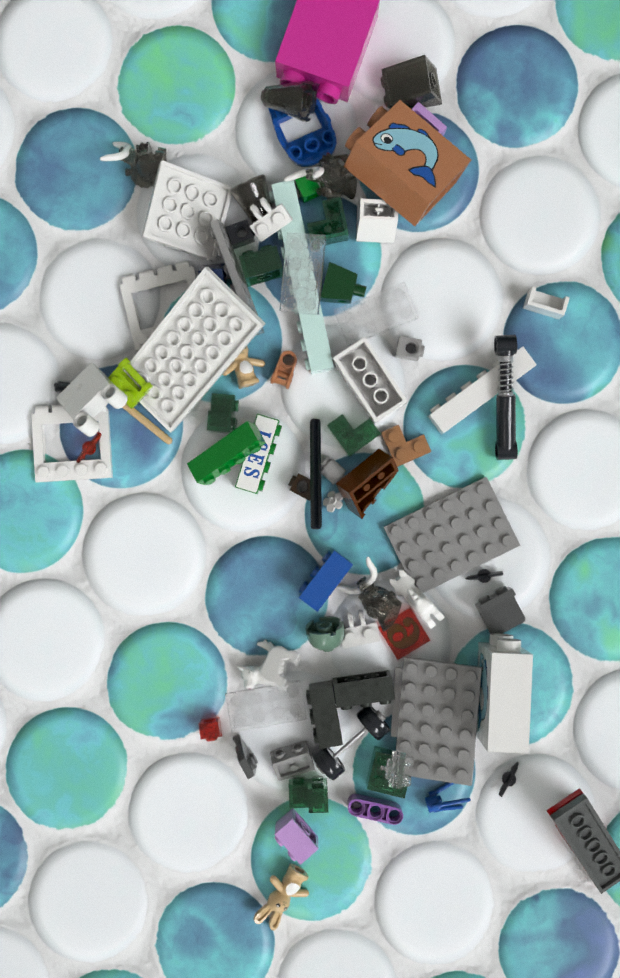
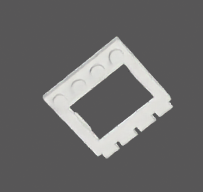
[120,261,196,352]
[31,405,113,483]

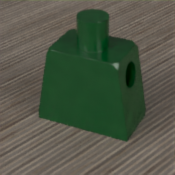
[320,262,367,304]

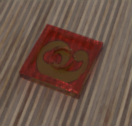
[378,607,431,660]

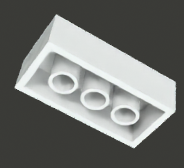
[332,337,408,424]

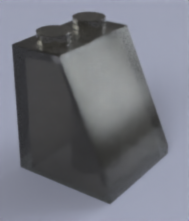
[380,55,442,109]

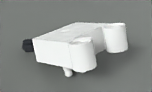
[54,362,127,437]

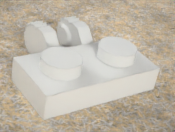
[250,197,293,242]
[342,609,380,649]

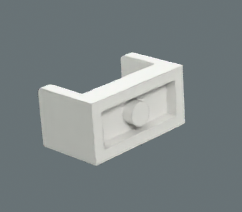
[523,286,570,319]

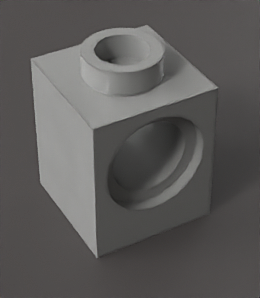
[395,336,425,361]

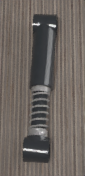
[494,335,518,460]

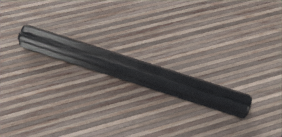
[310,419,322,529]

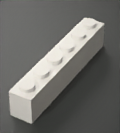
[428,347,537,435]

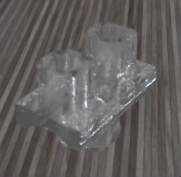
[380,750,414,789]

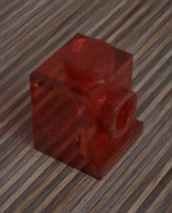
[199,717,223,741]

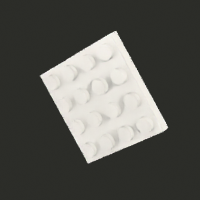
[141,160,233,262]

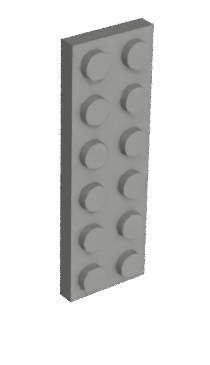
[209,219,264,335]

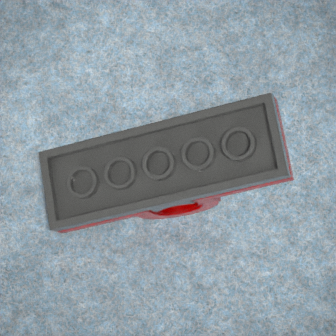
[546,788,620,894]

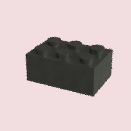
[333,670,395,710]
[306,680,343,749]

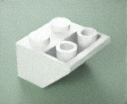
[356,198,398,243]

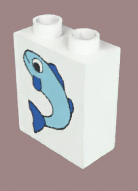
[476,633,533,754]

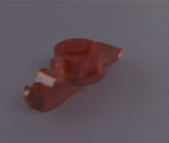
[76,432,102,463]

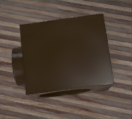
[288,473,310,501]

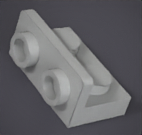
[270,741,315,781]

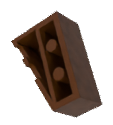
[336,449,399,519]

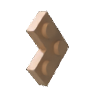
[381,425,431,467]

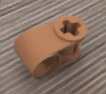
[270,351,297,389]

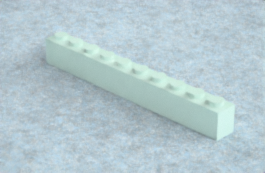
[269,180,334,374]

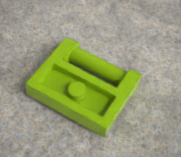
[108,358,153,409]

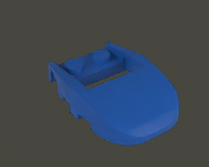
[268,87,337,167]

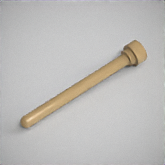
[122,404,173,445]

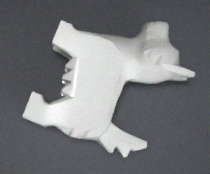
[389,569,445,629]
[237,640,301,691]

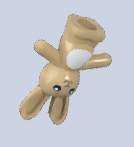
[222,346,265,389]
[253,863,309,931]

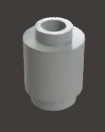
[321,457,346,485]

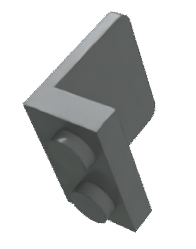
[475,586,526,634]

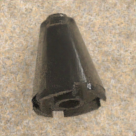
[261,80,316,122]
[230,174,272,223]

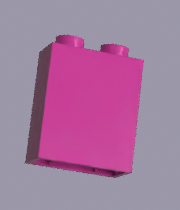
[275,0,380,104]

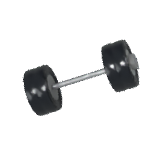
[311,706,390,781]

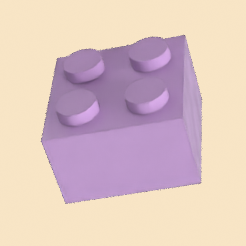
[274,808,318,865]

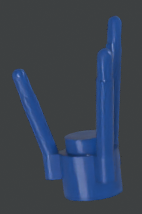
[425,782,471,813]

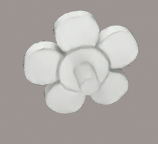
[323,491,343,512]

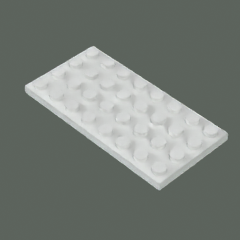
[124,267,266,433]

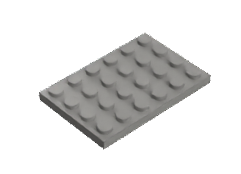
[383,477,520,593]
[394,657,482,786]

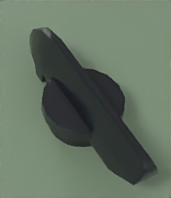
[465,569,503,583]
[499,762,519,797]

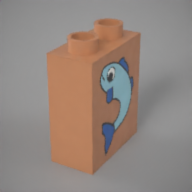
[344,100,471,226]

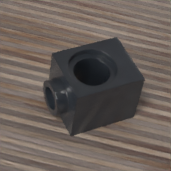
[226,219,255,249]

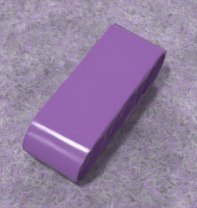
[347,794,403,825]

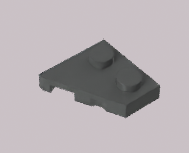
[232,734,258,779]

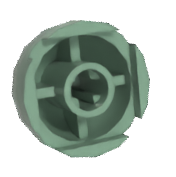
[305,616,345,652]

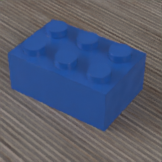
[298,549,353,612]

